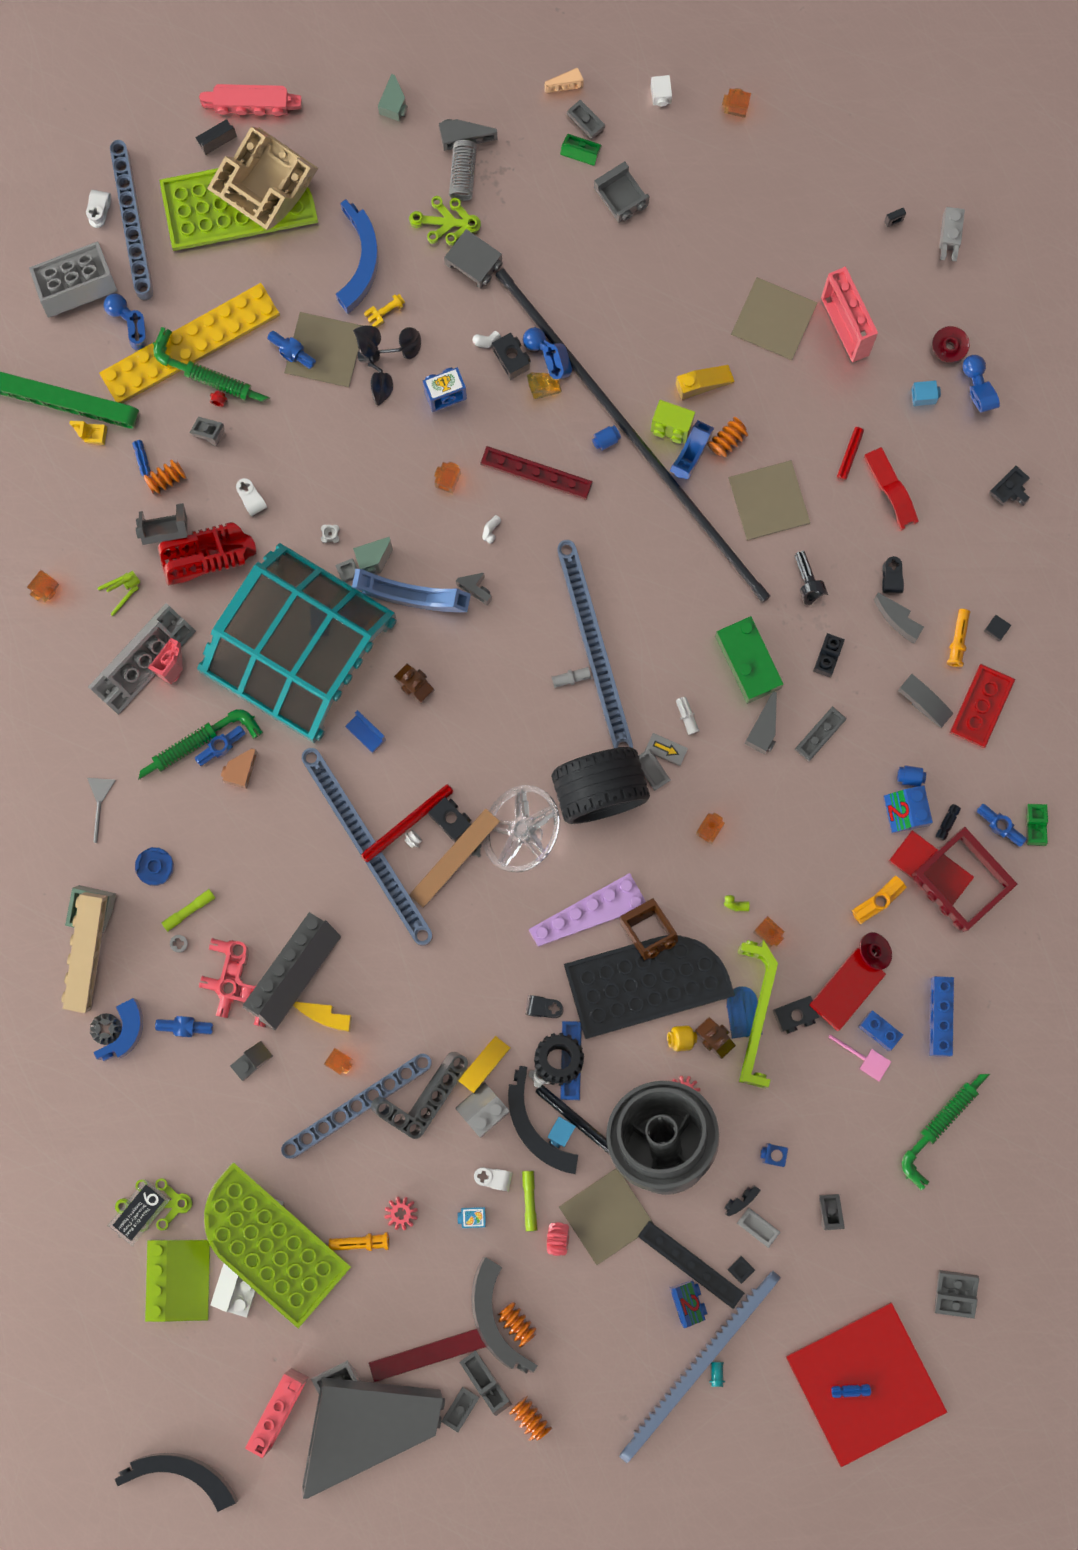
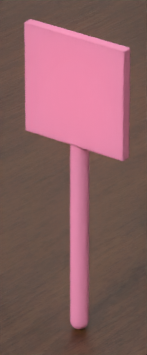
[829,1035,891,1081]

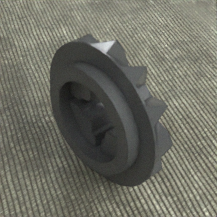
[90,1013,121,1045]

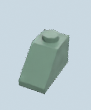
[378,74,408,121]

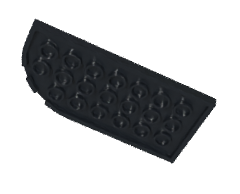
[564,935,735,1039]

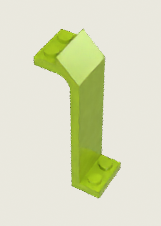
[738,940,778,1089]

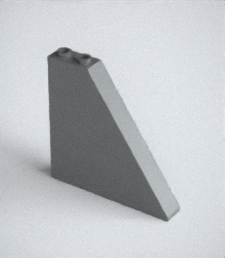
[302,1377,445,1499]

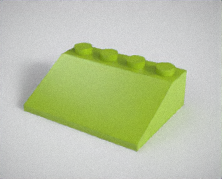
[145,1240,210,1322]

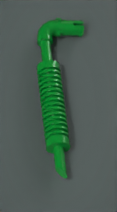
[153,327,270,402]
[138,709,263,780]
[901,1074,990,1190]

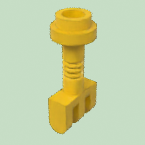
[364,294,405,328]

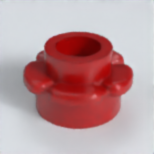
[210,391,228,407]

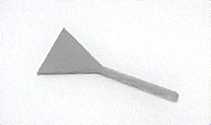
[87,778,116,843]

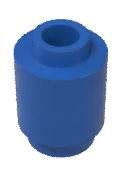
[592,425,621,451]
[897,765,926,787]

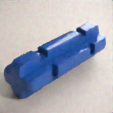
[132,440,151,476]
[831,1384,871,1398]

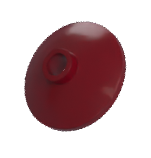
[932,326,970,363]
[859,932,892,970]

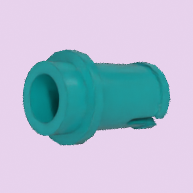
[709,1362,725,1387]

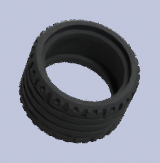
[551,747,650,824]

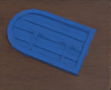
[726,986,763,1039]

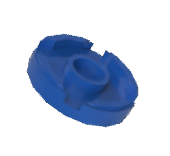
[135,847,174,886]

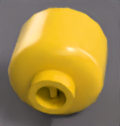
[667,1025,698,1052]

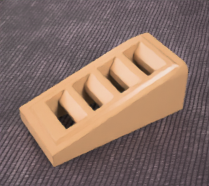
[544,68,584,93]

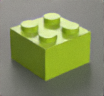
[651,400,695,444]

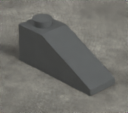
[439,119,498,151]
[745,691,777,755]

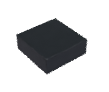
[884,207,906,227]
[984,615,1011,641]
[727,1256,755,1284]

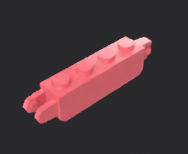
[199,84,302,116]

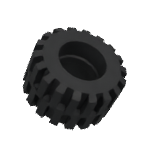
[534,1033,584,1086]

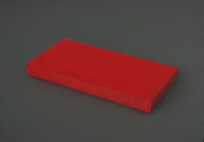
[949,664,1016,748]
[889,830,974,905]
[809,948,886,1031]

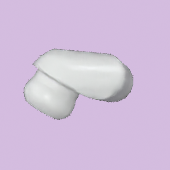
[473,331,501,348]
[482,515,501,544]

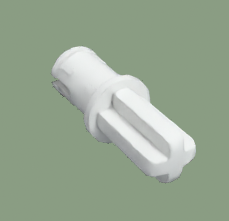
[676,697,700,735]

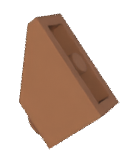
[221,748,258,789]

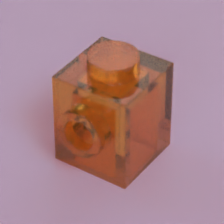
[722,88,751,118]
[434,462,461,494]
[27,570,59,602]
[695,813,725,845]
[753,916,785,948]
[324,1048,353,1076]

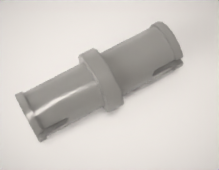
[551,667,591,688]

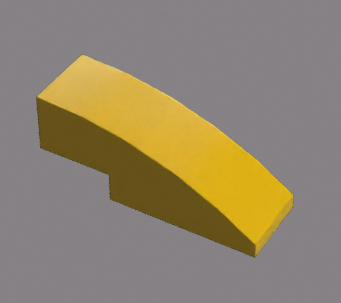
[293,1002,352,1032]
[458,1036,510,1093]

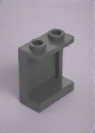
[594,161,650,223]
[444,229,503,289]
[136,503,188,545]

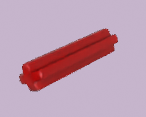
[837,427,864,480]

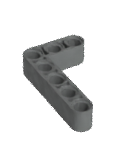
[371,1052,468,1139]

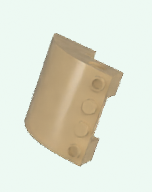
[207,127,318,230]

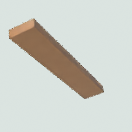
[409,809,501,908]

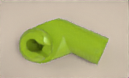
[723,895,749,911]

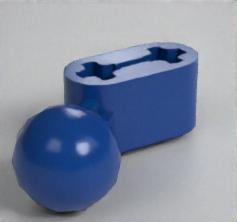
[103,293,147,350]
[522,327,572,379]
[962,355,1000,413]

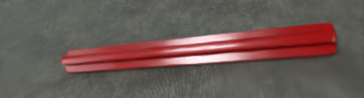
[361,784,453,862]

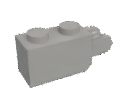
[939,207,965,261]

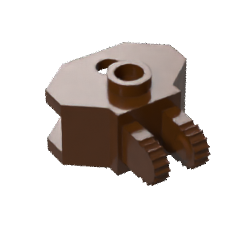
[394,664,435,704]
[695,1017,736,1059]

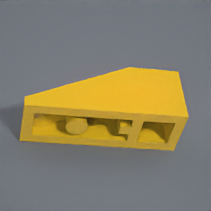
[676,365,735,400]

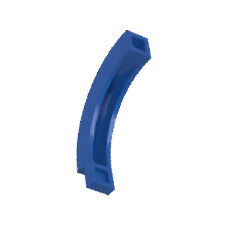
[336,199,378,314]

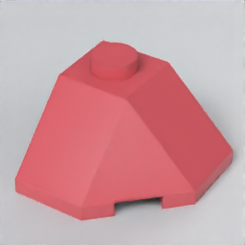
[148,638,183,684]

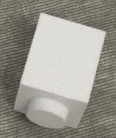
[651,75,672,107]

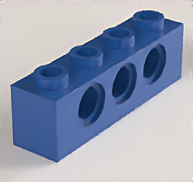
[929,976,954,1057]

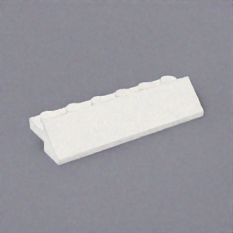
[211,1199,284,1318]

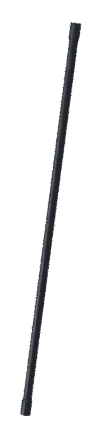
[495,268,771,603]

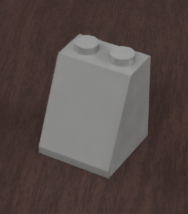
[456,1082,510,1138]

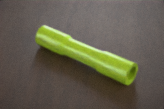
[161,889,215,932]
[522,1171,538,1231]

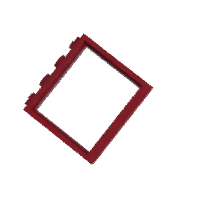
[911,827,1018,932]

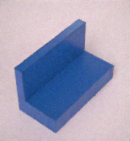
[345,710,386,753]

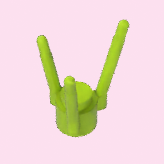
[97,571,141,616]

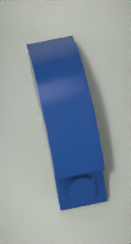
[670,420,714,479]
[93,998,143,1061]

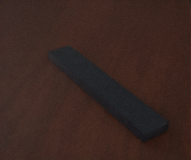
[637,1221,745,1309]

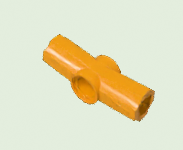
[851,875,907,924]

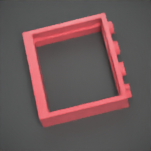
[821,266,878,363]
[245,1368,309,1458]

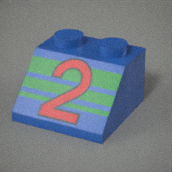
[884,785,933,833]
[670,1280,707,1328]

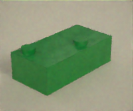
[715,616,784,704]

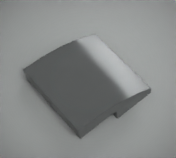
[935,1270,979,1319]

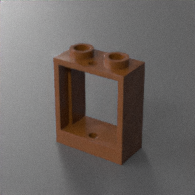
[620,898,678,960]

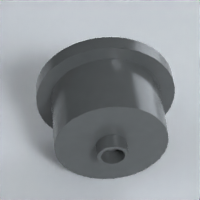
[606,1081,719,1195]

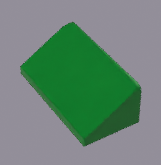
[560,134,602,165]

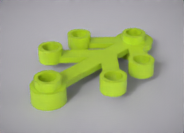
[409,196,481,246]
[115,1179,192,1232]

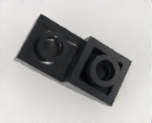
[813,633,845,678]
[724,1185,761,1216]

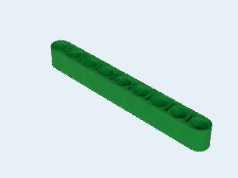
[0,372,139,429]

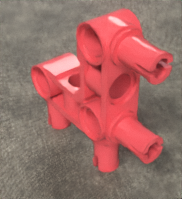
[199,938,266,1027]

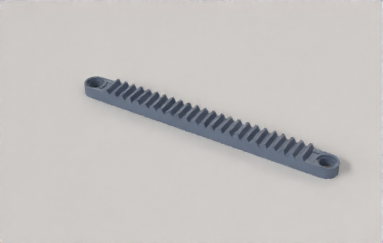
[557,540,633,748]
[302,748,432,946]
[619,1271,781,1463]

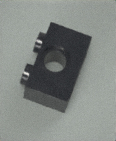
[491,332,531,380]
[428,797,472,842]
[773,996,819,1034]

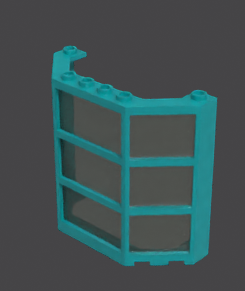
[197,543,397,744]

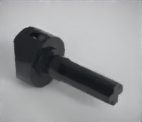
[794,551,829,605]

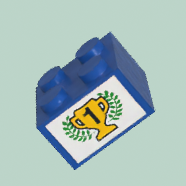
[422,367,467,412]

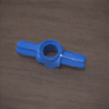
[267,331,316,369]
[195,726,246,766]
[977,804,1027,847]
[155,1016,213,1037]

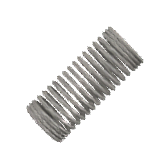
[449,140,477,201]

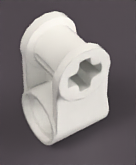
[86,189,111,228]
[236,478,267,516]
[474,1167,513,1192]

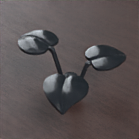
[353,325,421,405]

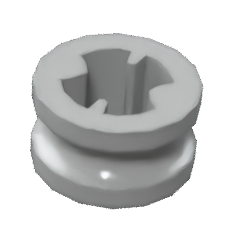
[170,935,188,953]

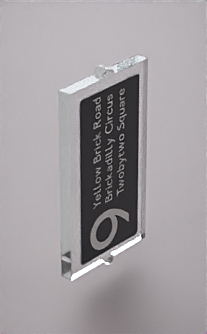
[107,1179,170,1246]

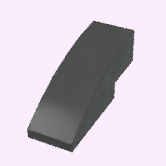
[874,593,924,643]
[898,674,954,728]
[460,1351,512,1416]

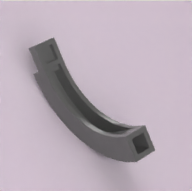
[471,1257,538,1374]

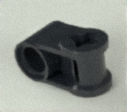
[882,556,904,594]
[525,995,564,1019]

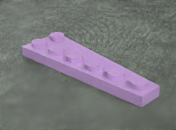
[529,873,646,947]

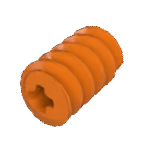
[707,417,748,458]
[143,460,187,495]
[496,1302,536,1348]
[509,1396,552,1441]

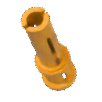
[946,609,971,667]
[329,1232,390,1251]

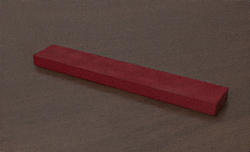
[480,446,593,500]
[368,1328,486,1382]

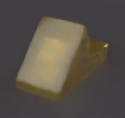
[527,372,562,399]

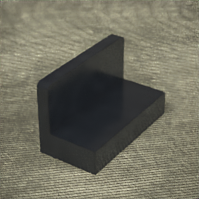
[195,119,237,155]

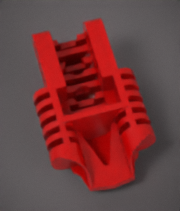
[158,522,256,586]

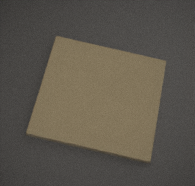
[731,277,817,360]
[284,312,363,387]
[728,460,810,540]
[559,1169,654,1265]

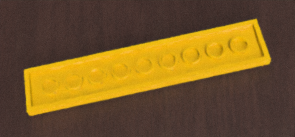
[99,283,280,403]

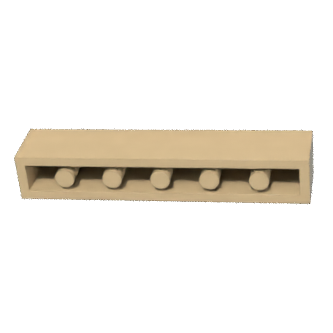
[61,892,108,1013]

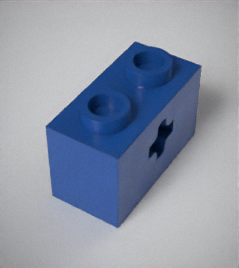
[858,1010,903,1051]

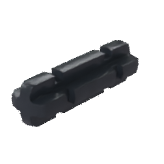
[936,804,961,840]

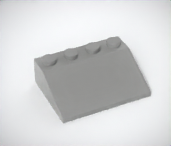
[29,241,117,318]

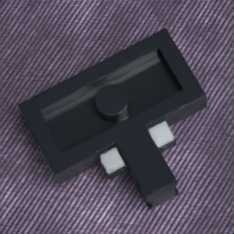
[989,466,1030,506]

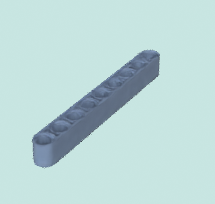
[110,140,153,300]
[281,1054,432,1159]

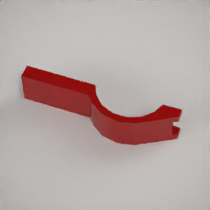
[864,447,919,531]

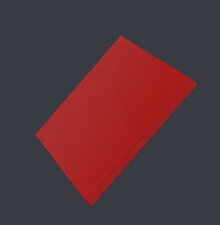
[785,1302,948,1467]

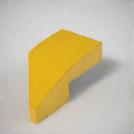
[69,421,108,445]

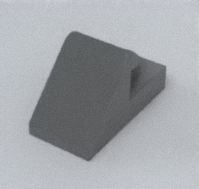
[189,416,224,446]
[456,573,492,606]
[230,1041,273,1081]
[819,1194,845,1230]

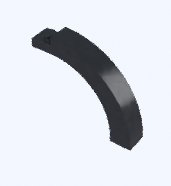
[508,1066,578,1174]
[115,1453,238,1512]

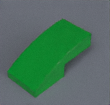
[1027,804,1048,846]

